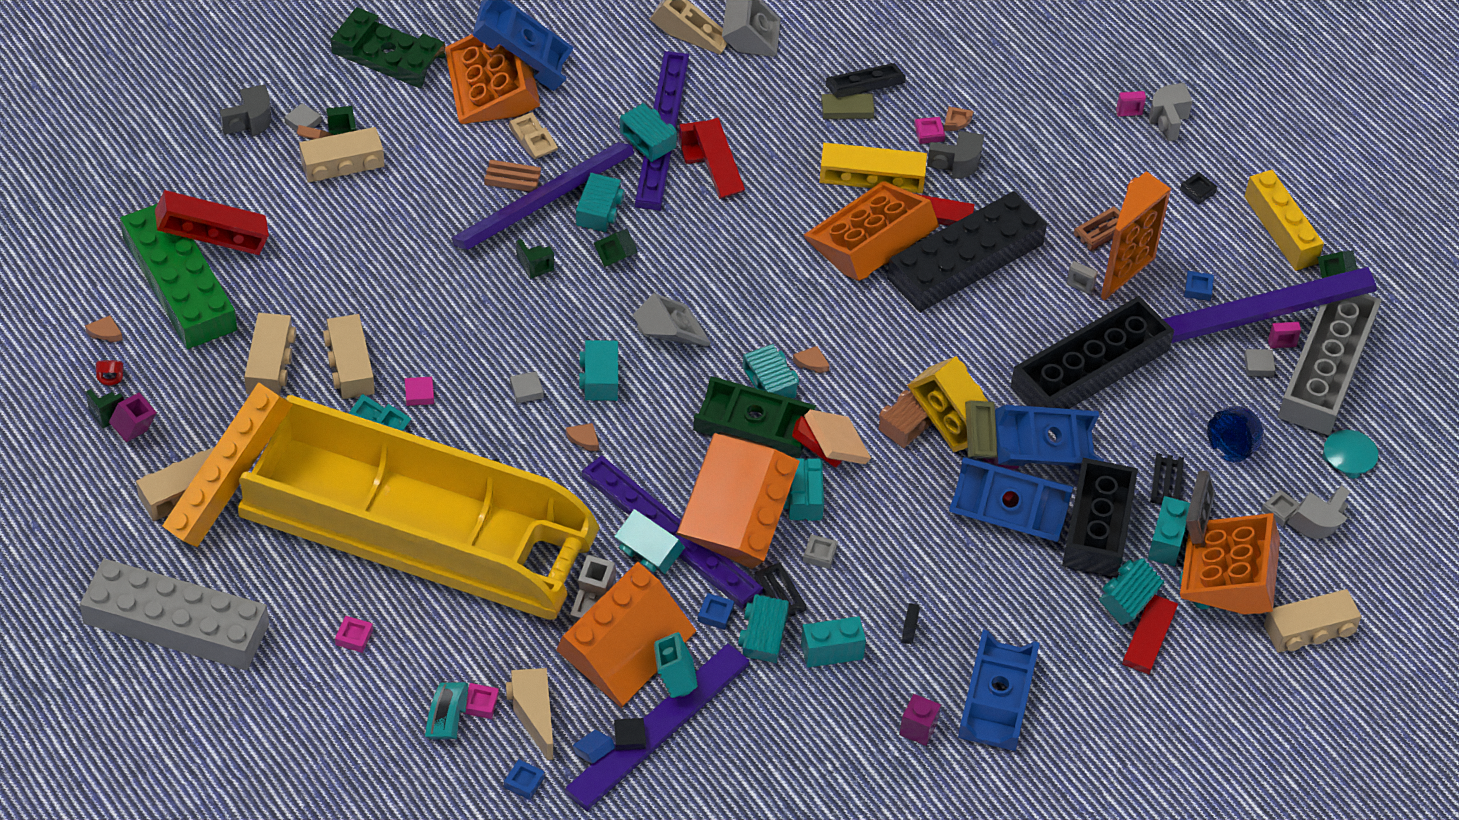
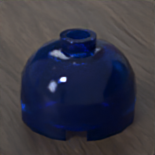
[1207,405,1264,463]

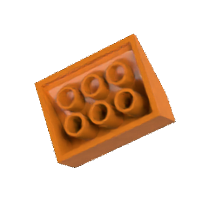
[445,34,541,124]
[1101,171,1171,301]
[804,181,939,281]
[676,433,800,569]
[1180,513,1280,615]
[556,562,697,708]

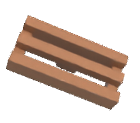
[484,160,541,192]
[1073,206,1120,251]

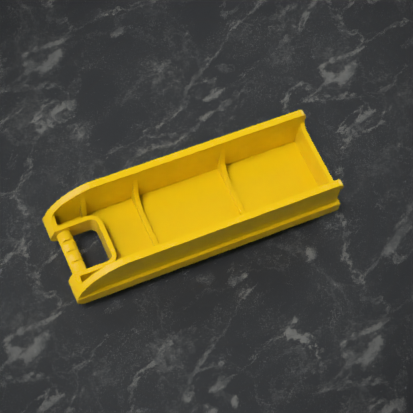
[238,395,600,620]

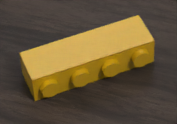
[819,142,927,194]
[1244,170,1324,271]

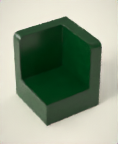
[326,105,356,135]
[594,228,638,267]
[516,239,554,279]
[1318,250,1357,278]
[85,389,124,429]

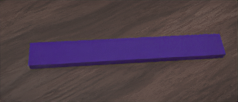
[635,51,689,211]
[451,142,635,250]
[1163,267,1377,343]
[582,455,763,610]
[565,643,749,811]

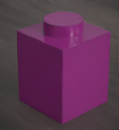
[109,392,157,443]
[899,694,941,746]

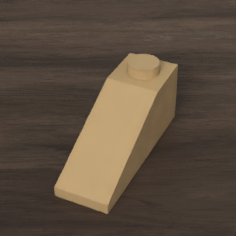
[649,0,727,55]
[506,668,553,760]

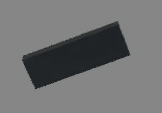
[826,63,906,98]

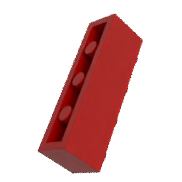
[155,190,269,255]

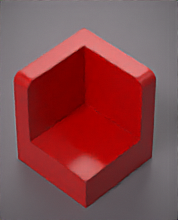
[679,121,705,164]

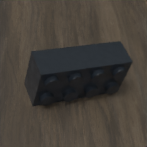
[1062,457,1138,577]

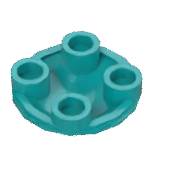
[1322,429,1378,479]

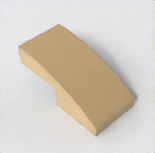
[509,112,558,159]

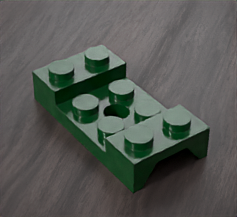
[331,7,445,89]
[693,376,816,458]

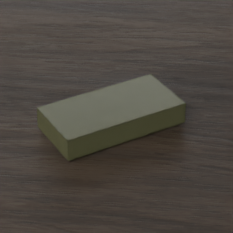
[821,94,874,119]
[965,400,998,459]

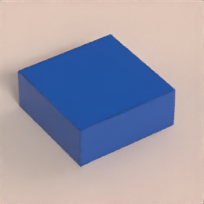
[1184,271,1214,301]
[698,593,735,630]
[572,729,616,764]
[504,759,545,800]

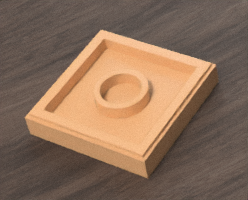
[805,410,871,464]

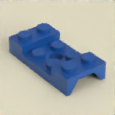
[472,0,574,91]
[995,405,1104,470]
[949,456,1074,542]
[958,630,1040,751]

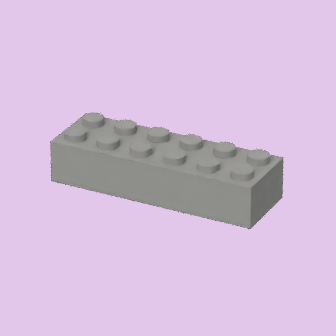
[1278,294,1382,436]
[80,558,269,671]

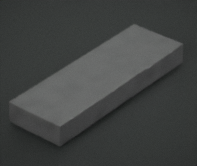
[1186,470,1215,544]

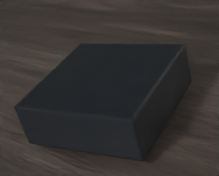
[1180,172,1218,205]
[901,603,920,644]
[614,718,646,751]

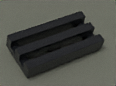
[1150,453,1184,505]
[754,562,806,617]

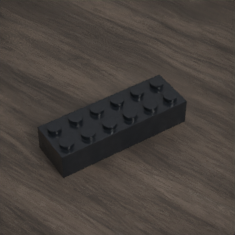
[887,191,1047,313]
[1010,296,1174,409]

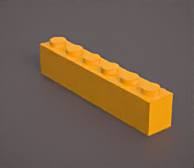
[162,382,293,547]

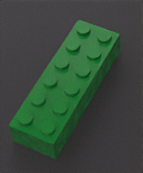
[120,203,237,350]

